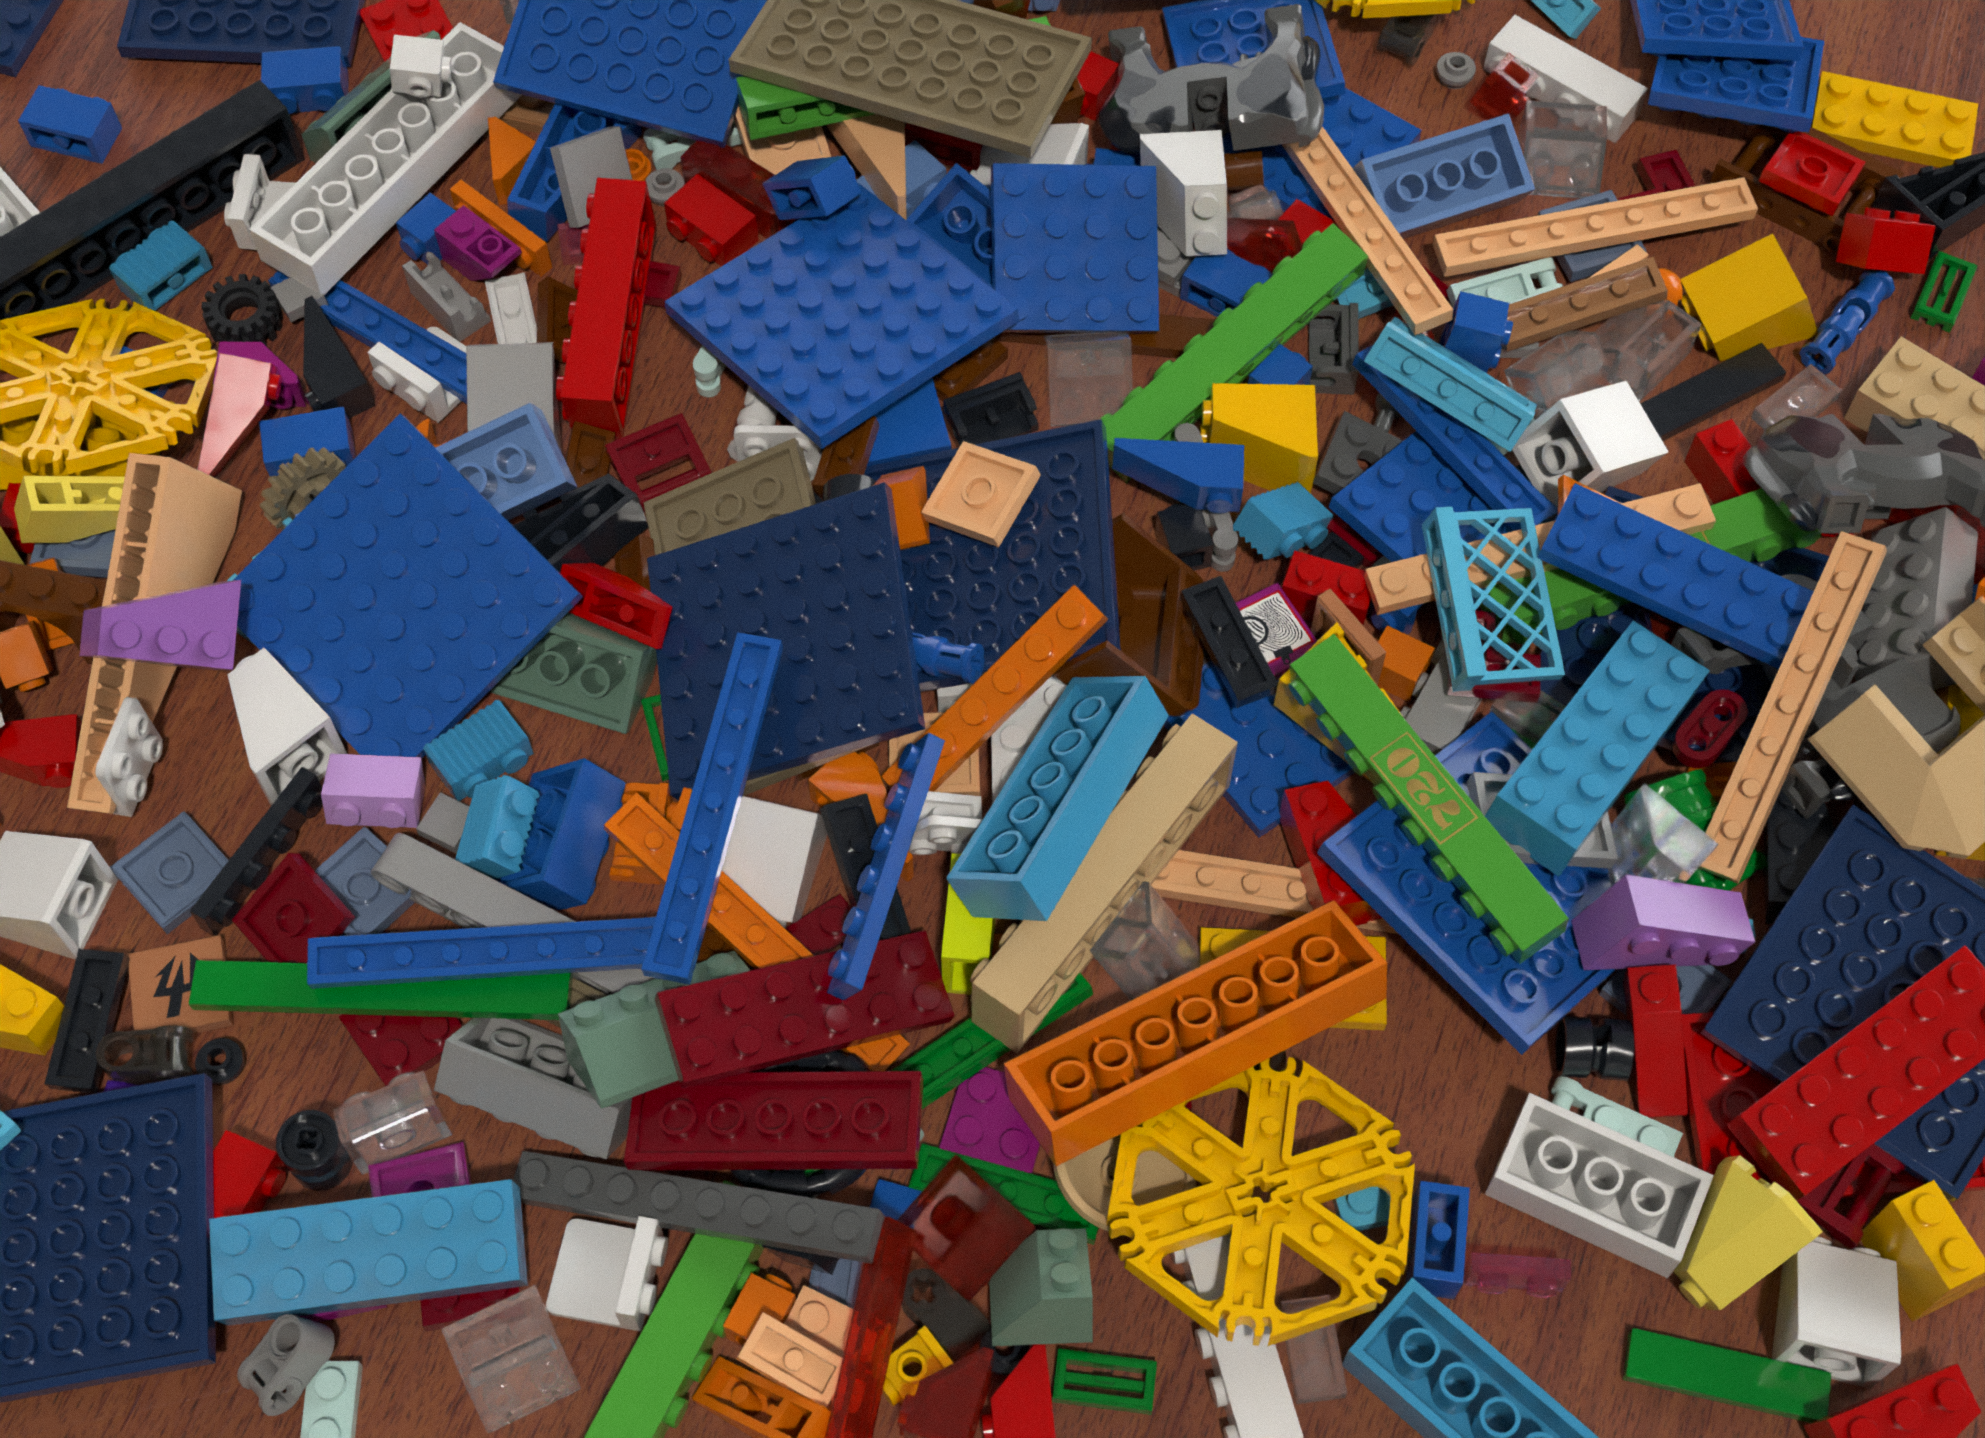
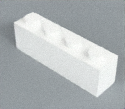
[1483,15,1648,143]

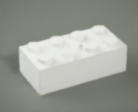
[1485,1093,1714,1278]

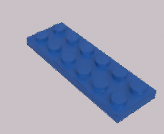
[1537,483,1814,669]

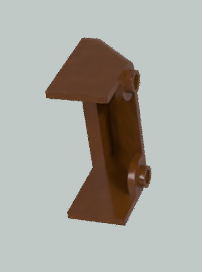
[1053,513,1204,716]

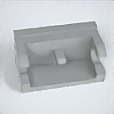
[402,252,491,342]

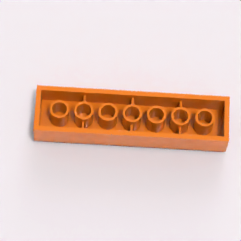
[1004,900,1387,1167]

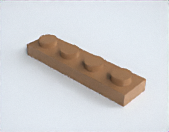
[1505,257,1668,352]

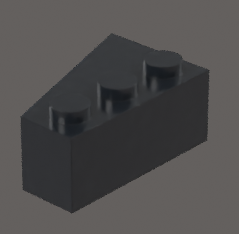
[1871,152,1985,260]
[513,474,648,572]
[1764,789,1835,924]

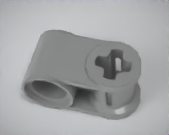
[237,1314,335,1416]

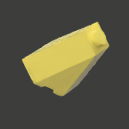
[1674,1155,1823,1310]

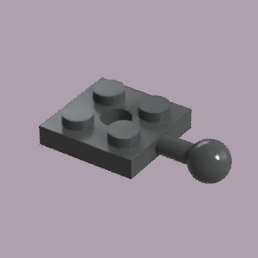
[1313,393,1403,495]

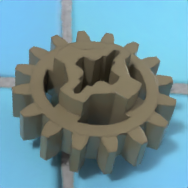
[260,447,346,530]

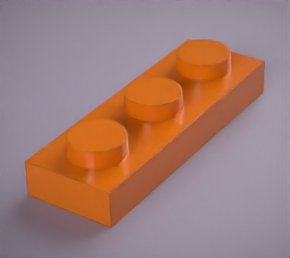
[450,180,552,277]

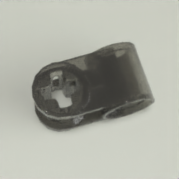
[1377,14,1437,66]
[96,1025,194,1085]
[901,1268,991,1364]

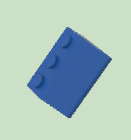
[905,163,993,289]
[496,758,626,910]

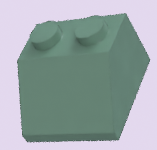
[989,1228,1093,1346]

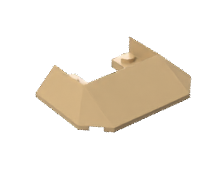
[1808,596,1985,859]

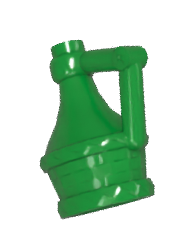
[1623,769,1766,891]

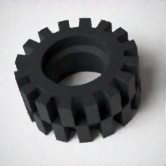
[201,274,283,347]

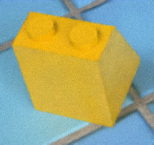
[1680,233,1817,362]
[1199,383,1318,493]
[1861,1180,1985,1322]

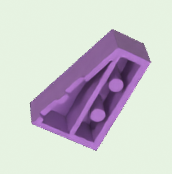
[79,580,241,670]
[1571,875,1755,970]

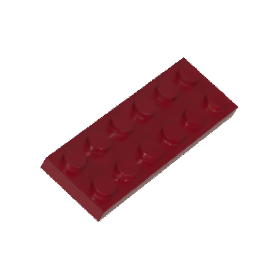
[654,930,955,1088]
[624,1071,924,1170]

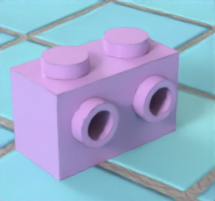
[321,754,425,828]

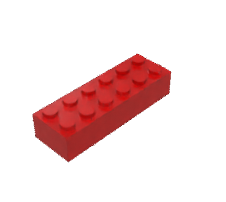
[556,177,657,440]
[1726,945,1985,1201]

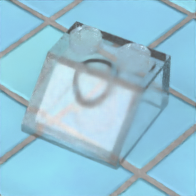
[333,1070,452,1175]

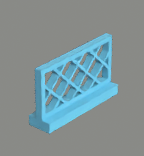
[1364,317,1537,452]
[1422,507,1565,692]

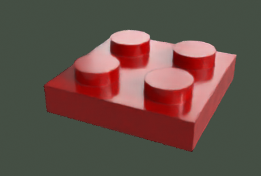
[360,0,453,63]
[1759,131,1866,216]

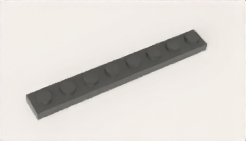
[513,1151,885,1264]

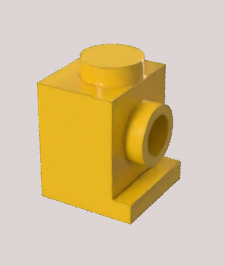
[876,1326,956,1414]

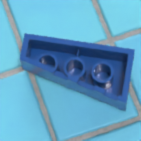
[507,103,642,241]

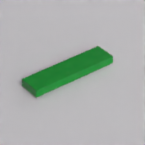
[909,1144,1099,1245]
[1623,1328,1832,1423]

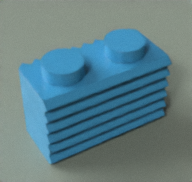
[109,221,213,311]
[1233,481,1333,560]
[423,700,533,801]
[455,775,540,879]

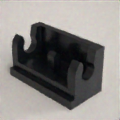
[944,372,1039,448]

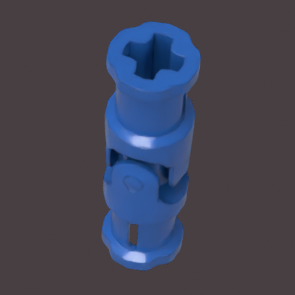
[1800,269,1895,375]
[912,632,985,684]

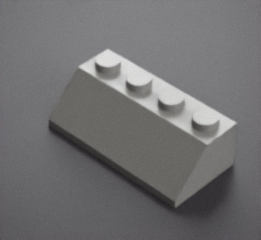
[434,1018,632,1159]

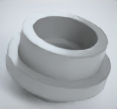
[1436,52,1476,89]
[645,168,685,207]

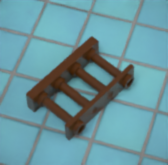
[1709,124,1904,254]

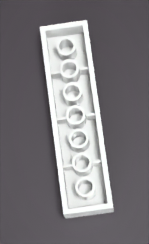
[249,22,522,295]

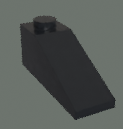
[303,296,376,419]

